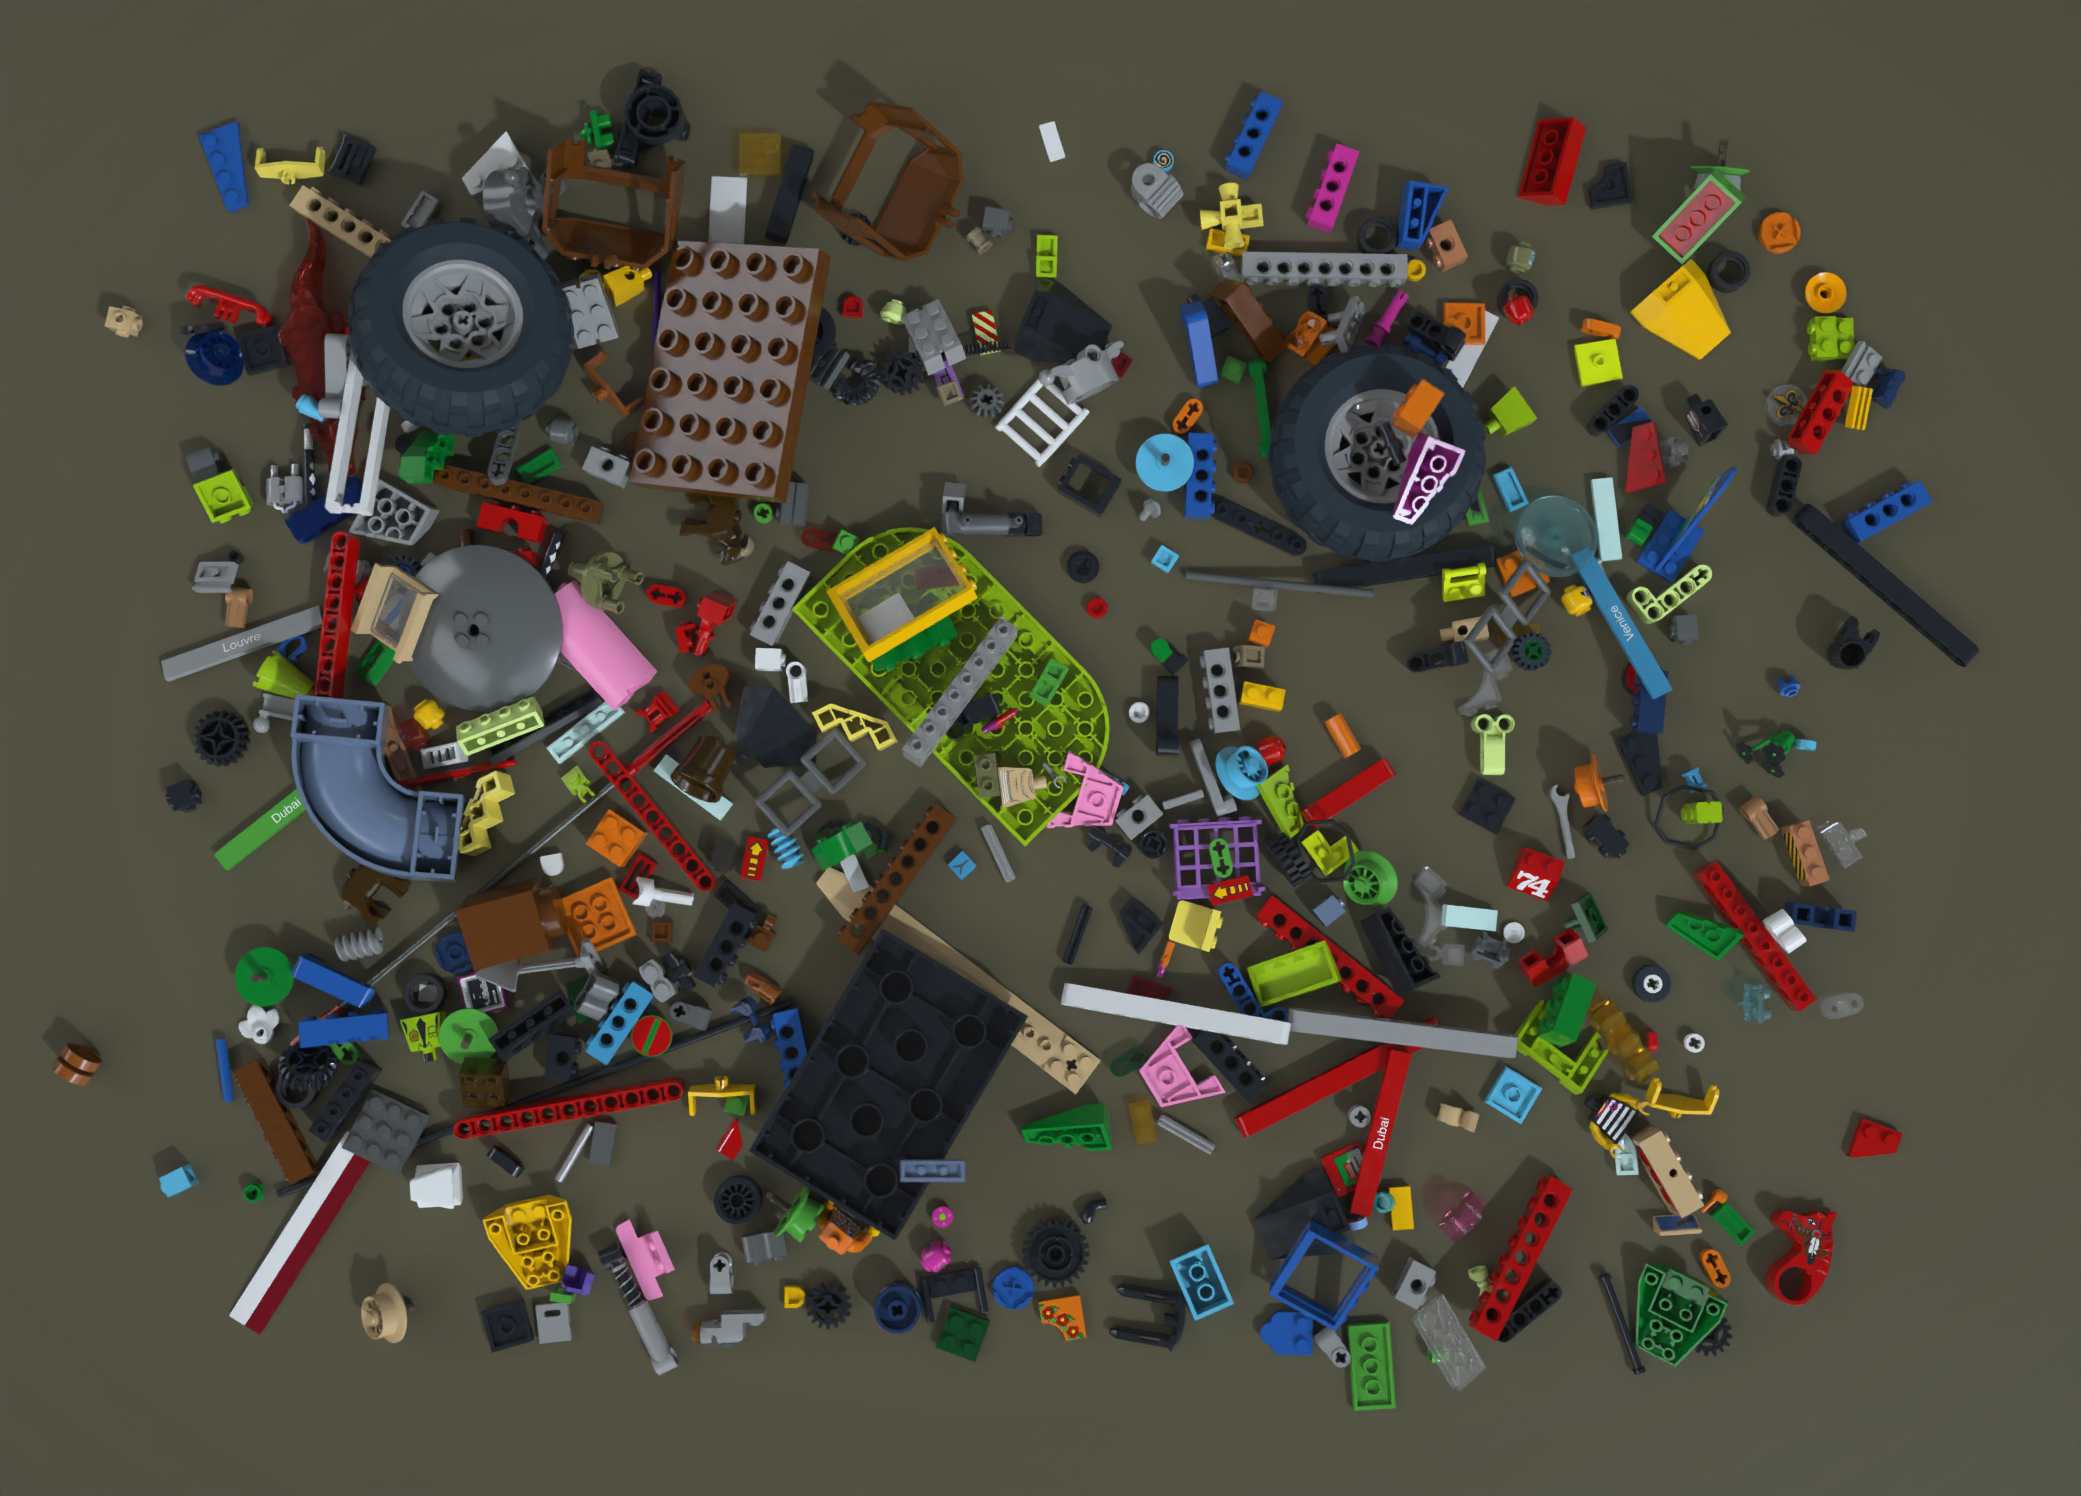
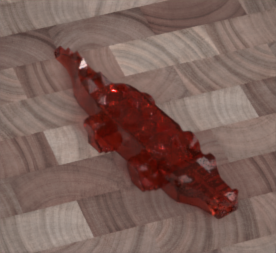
[278,219,366,476]

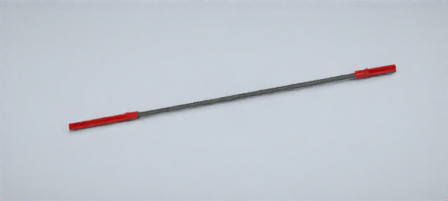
[290,700,713,1047]

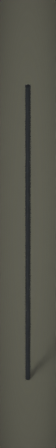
[276,998,793,1198]

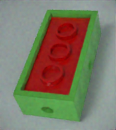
[1652,169,1746,264]

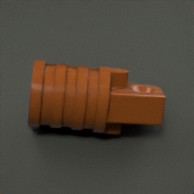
[744,971,783,1005]

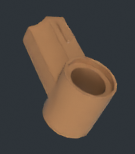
[225,586,253,628]
[1738,795,1779,840]

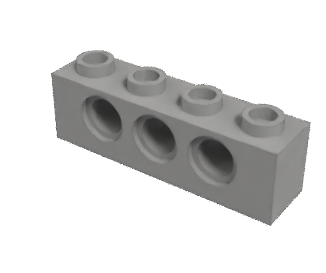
[749,561,812,648]
[1200,647,1240,734]

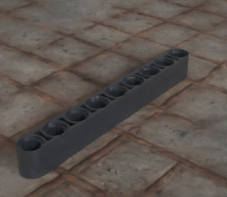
[1313,545,1498,594]

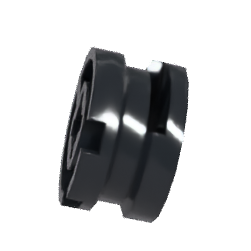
[1138,830,1168,859]

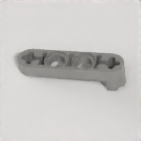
[1189,738,1237,818]

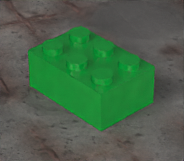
[1537,973,1597,1048]

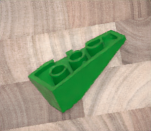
[1021,1103,1112,1151]

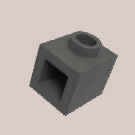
[982,207,1014,238]
[1668,614,1699,646]

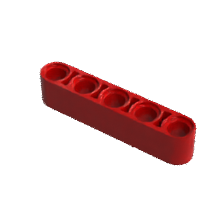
[1301,757,1396,829]

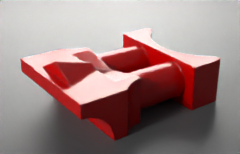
[635,690,681,733]

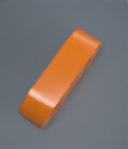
[1581,318,1621,340]
[1172,399,1203,436]
[1699,1248,1731,1288]

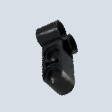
[1407,312,1466,361]
[1407,641,1469,673]
[946,693,1003,741]

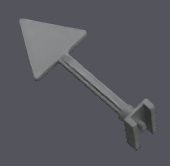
[475,939,603,992]

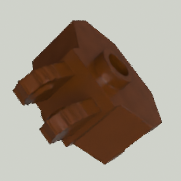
[688,664,732,714]

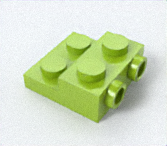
[1807,316,1855,361]
[193,468,254,524]

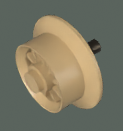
[361,1283,415,1343]

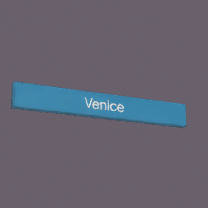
[1570,548,1673,700]

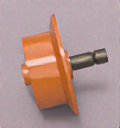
[1574,754,1625,812]

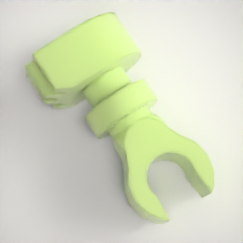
[1468,1265,1489,1297]

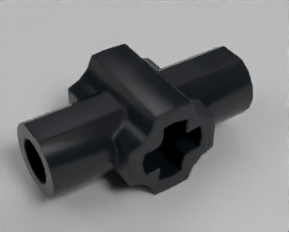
[663,951,697,993]

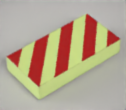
[972,310,1000,356]

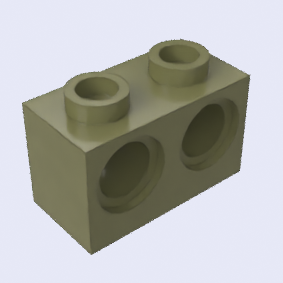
[974,753,1001,799]

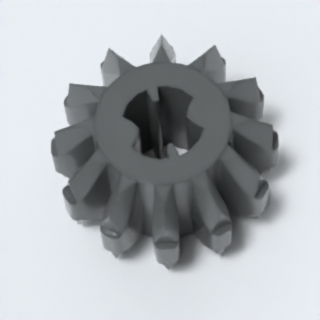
[970,384,1005,419]

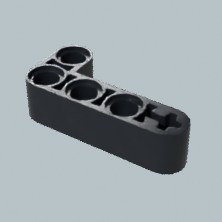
[1156,676,1179,757]
[1476,1279,1562,1343]

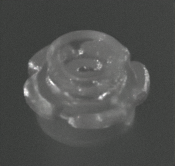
[645,899,666,917]

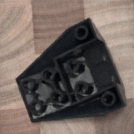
[1013,278,1112,362]
[1253,1167,1355,1260]

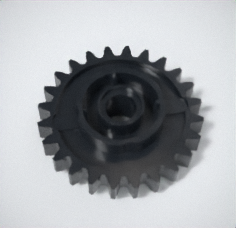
[1022,1218,1090,1288]

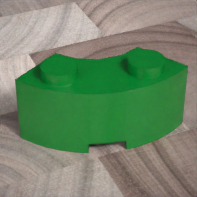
[811,822,873,871]

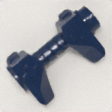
[1403,333,1448,367]
[730,996,770,1043]

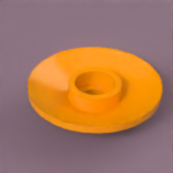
[1805,272,1847,313]

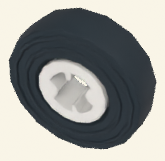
[1632,965,1671,1003]

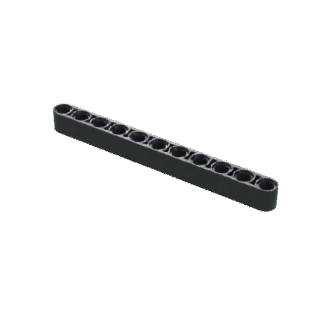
[1792,504,1979,667]

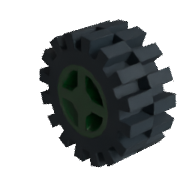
[1511,632,1552,671]

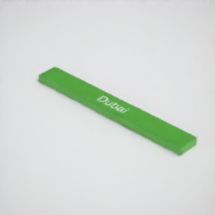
[214,789,306,871]

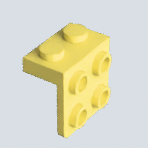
[1168,900,1223,952]

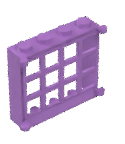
[1169,816,1266,900]

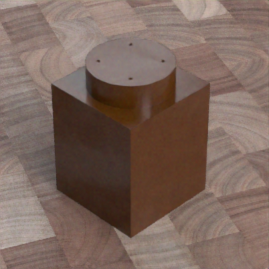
[455,877,568,971]

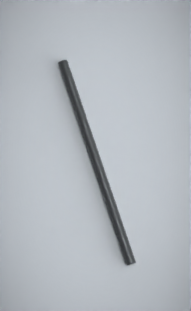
[1186,571,1374,598]

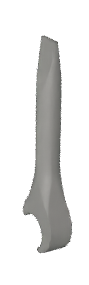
[1549,784,1575,859]

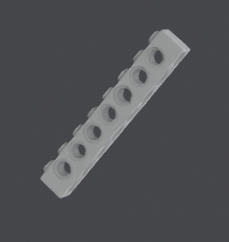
[1240,252,1407,287]
[902,617,1018,768]

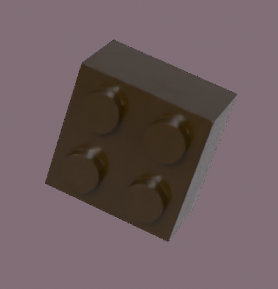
[458,1058,511,1108]

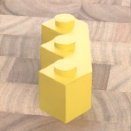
[812,703,898,751]
[459,771,515,856]

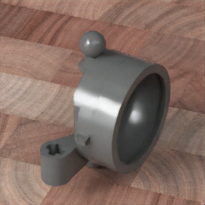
[483,167,567,259]

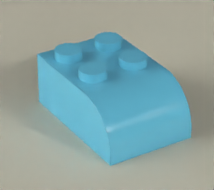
[1169,1243,1234,1321]

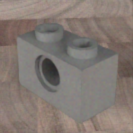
[582,446,632,489]
[1115,794,1163,840]
[1391,1256,1437,1310]

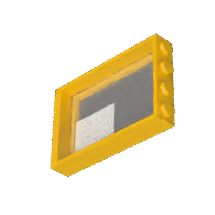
[826,527,978,663]

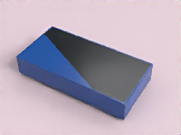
[1606,407,1652,448]

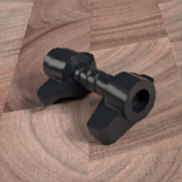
[1087,826,1132,867]

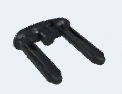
[1109,1284,1186,1352]

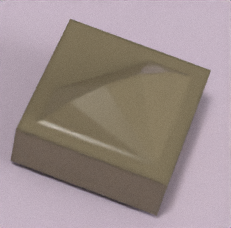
[936,379,963,407]

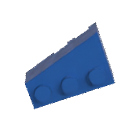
[1395,180,1450,251]

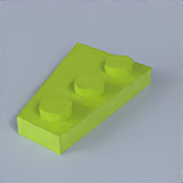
[1256,764,1304,838]

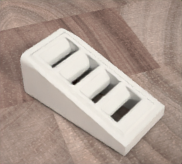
[420,742,468,770]

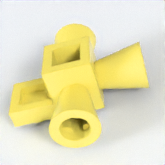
[1200,183,1263,249]

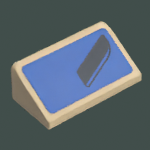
[1653,1213,1702,1236]

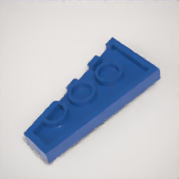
[199,121,250,213]

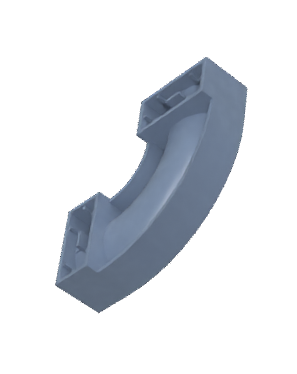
[291,695,466,883]

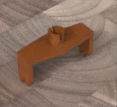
[583,351,645,418]

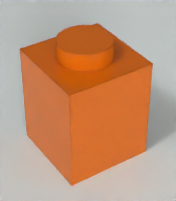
[1247,620,1276,648]

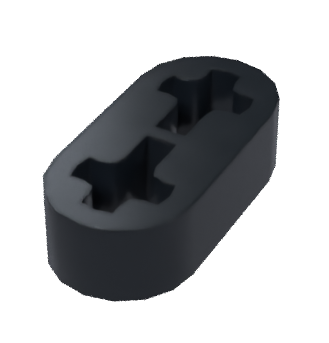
[1307,284,1329,320]
[486,1145,525,1178]

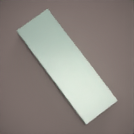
[1441,904,1498,931]

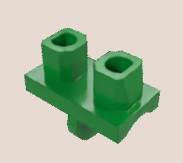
[580,110,616,150]

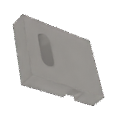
[536,1302,573,1344]

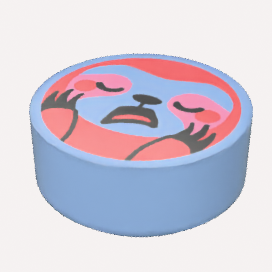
[1346,1215,1368,1231]

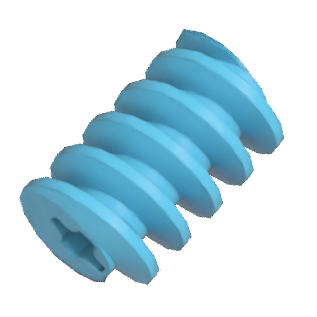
[768,822,807,869]

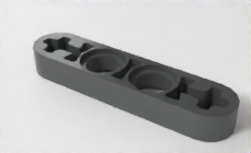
[488,420,522,486]

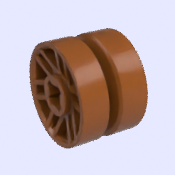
[51,1042,103,1086]

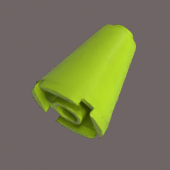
[253,650,315,699]

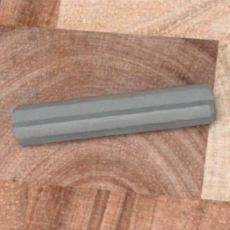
[981,824,1015,882]
[1157,1115,1215,1154]

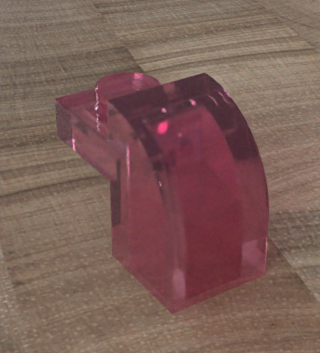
[1439,1191,1486,1241]

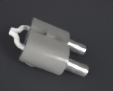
[266,464,303,513]

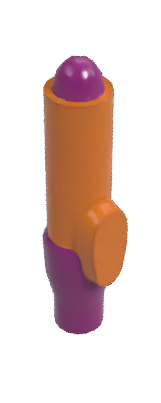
[1156,940,1175,978]

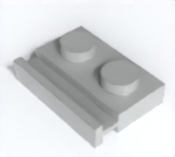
[1841,341,1883,388]
[192,562,239,593]

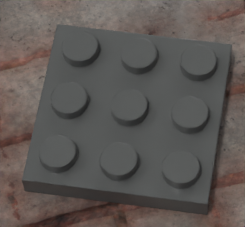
[342,1090,430,1175]

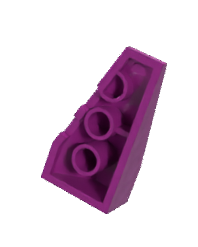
[1392,432,1466,524]

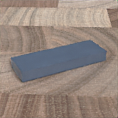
[900,1159,966,1182]

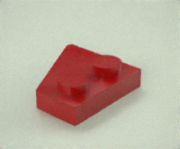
[1847,1118,1903,1158]

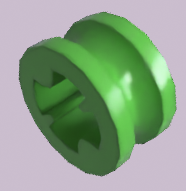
[754,503,773,524]

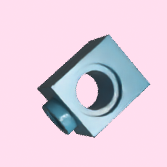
[159,1164,199,1197]

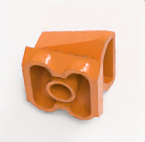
[1286,310,1337,365]

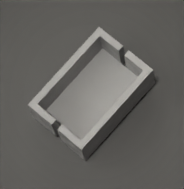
[559,272,619,349]
[901,299,966,375]

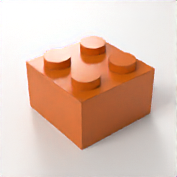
[1392,379,1445,439]
[586,809,648,867]

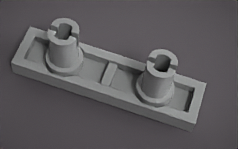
[1320,295,1365,354]

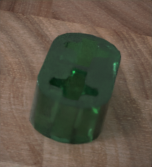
[1110,1047,1147,1077]

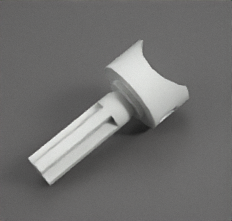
[632,877,694,907]

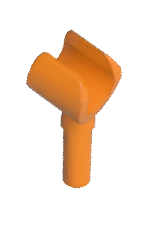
[1700,1189,1728,1213]

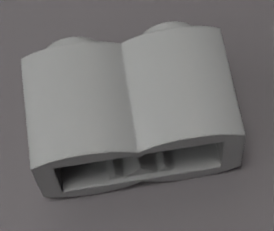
[639,958,679,1003]

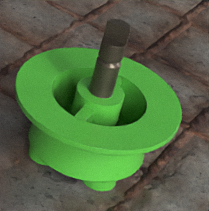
[765,1186,824,1243]

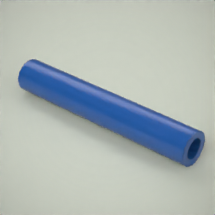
[215,1038,235,1103]

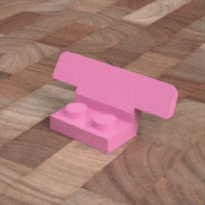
[616,1219,675,1300]

